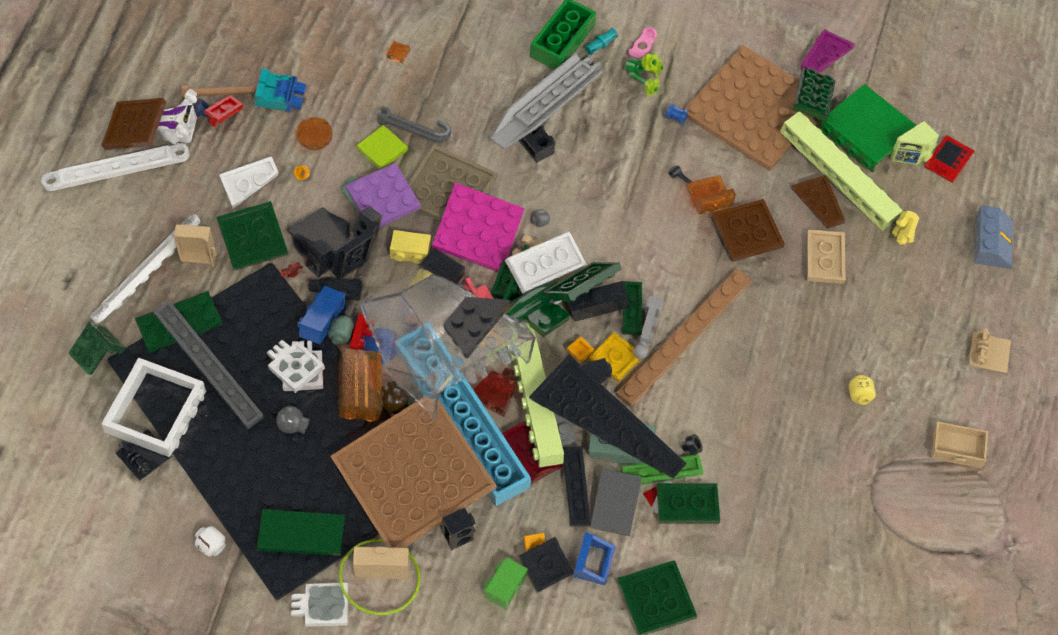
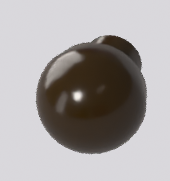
[381,381,409,414]

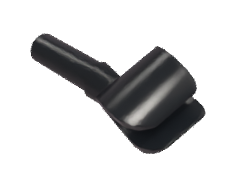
[668,165,693,185]

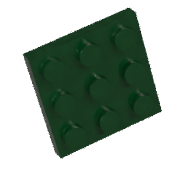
[216,201,288,271]
[617,560,697,635]

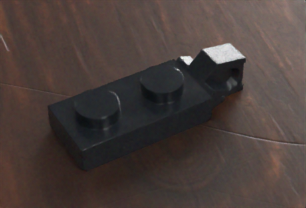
[308,278,363,301]

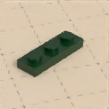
[622,281,642,335]

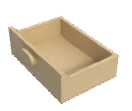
[174,225,216,267]
[931,421,988,469]
[353,547,409,579]

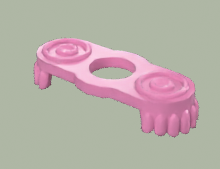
[629,27,657,60]

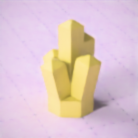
[892,210,919,245]

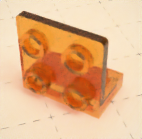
[686,175,736,215]

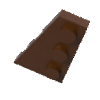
[791,175,845,229]

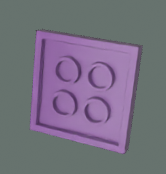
[346,163,421,227]

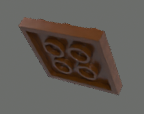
[101,98,167,150]
[712,199,785,262]

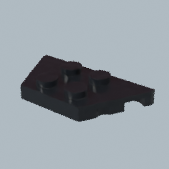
[443,297,510,359]

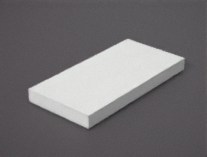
[505,232,587,294]

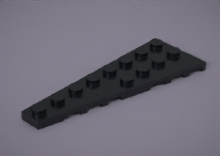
[529,355,687,479]

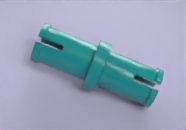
[584,28,618,56]

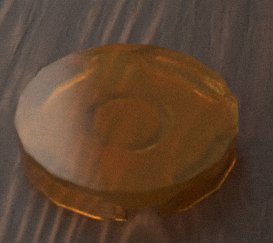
[296,117,333,150]

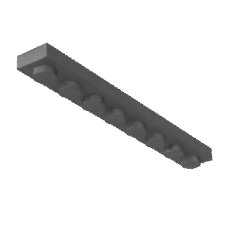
[153,300,264,429]

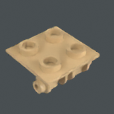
[968,328,1011,374]

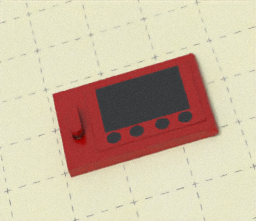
[924,135,975,183]

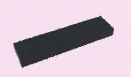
[562,446,591,527]

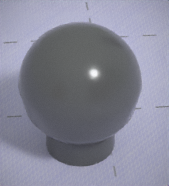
[276,406,310,434]

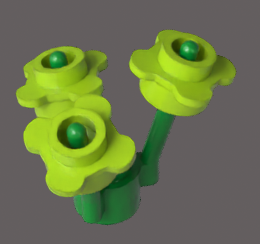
[626,53,664,97]

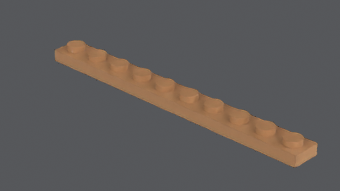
[616,269,752,407]

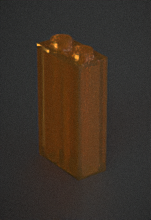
[339,348,382,421]

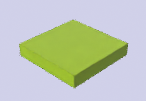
[356,125,408,170]

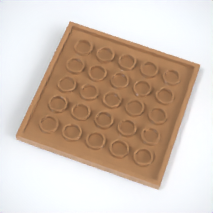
[684,45,816,171]
[331,391,497,548]

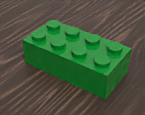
[530,0,597,70]

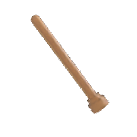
[182,85,257,100]

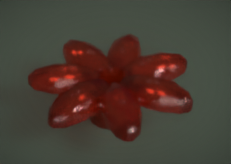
[280,262,303,278]

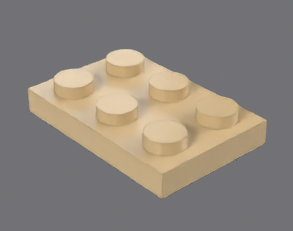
[807,229,846,284]

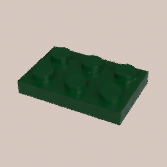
[656,483,720,524]

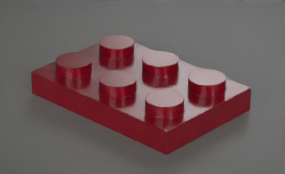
[502,421,563,484]

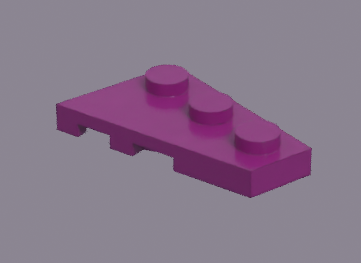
[800,29,855,73]

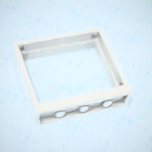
[101,358,206,457]

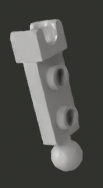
[633,296,663,359]

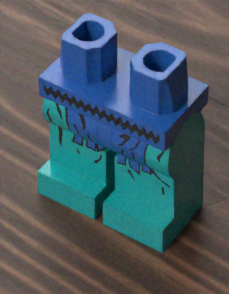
[255,68,306,113]

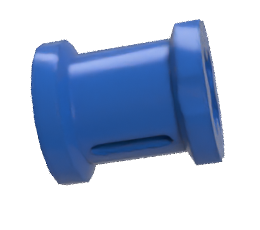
[666,103,689,125]

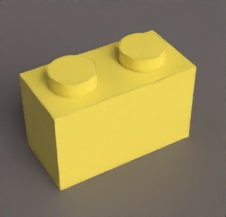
[390,230,431,264]

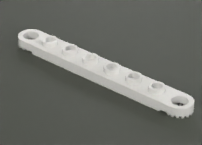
[41,143,189,191]
[90,214,201,323]

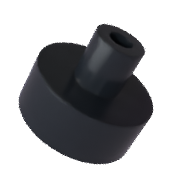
[682,434,703,455]

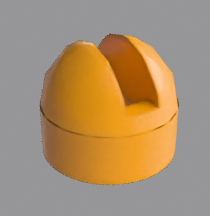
[294,165,310,180]

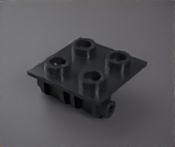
[115,429,172,481]

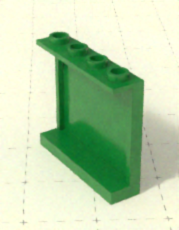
[819,83,917,173]

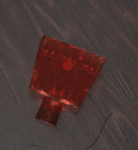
[473,368,516,417]

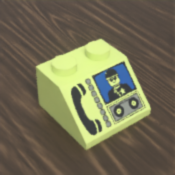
[890,121,939,165]

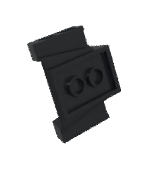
[288,206,382,279]

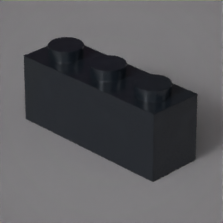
[569,281,630,322]

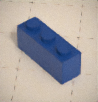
[297,286,346,344]

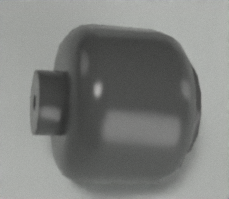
[530,209,550,228]

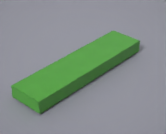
[621,454,703,485]

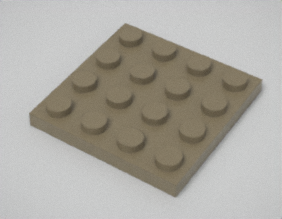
[408,145,498,222]

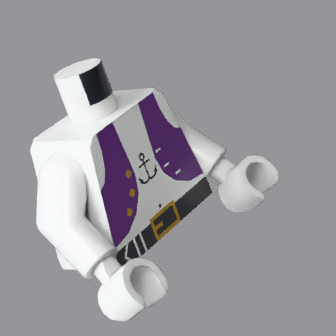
[157,89,197,144]

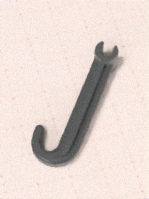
[377,107,451,143]

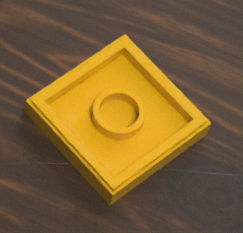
[589,332,641,383]

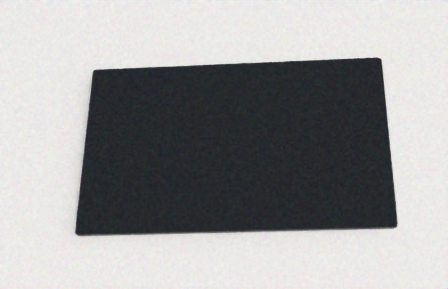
[108,263,392,600]

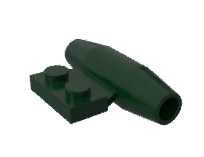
[499,280,570,338]

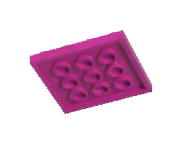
[431,183,525,272]

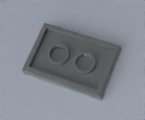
[590,469,642,537]

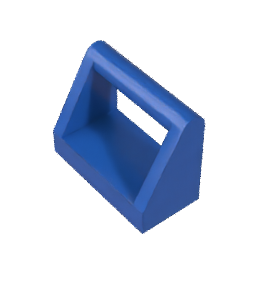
[574,532,616,585]

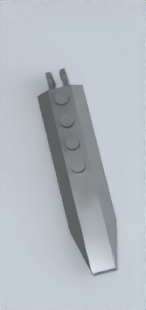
[491,53,603,149]

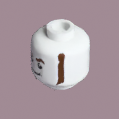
[195,526,226,557]

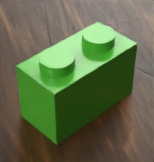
[483,557,528,610]

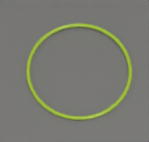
[339,539,420,615]

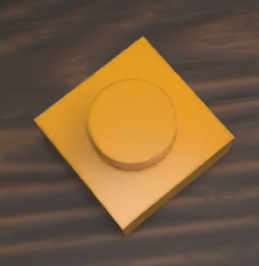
[567,336,594,364]
[523,533,546,552]

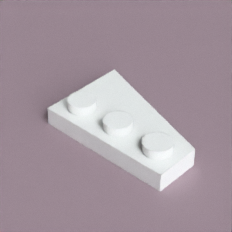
[219,156,278,209]

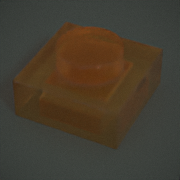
[387,41,410,63]

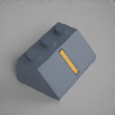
[974,205,1013,269]

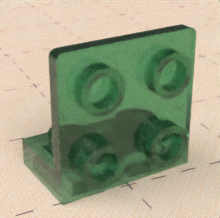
[69,322,126,375]

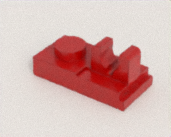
[205,95,243,127]
[350,313,376,357]

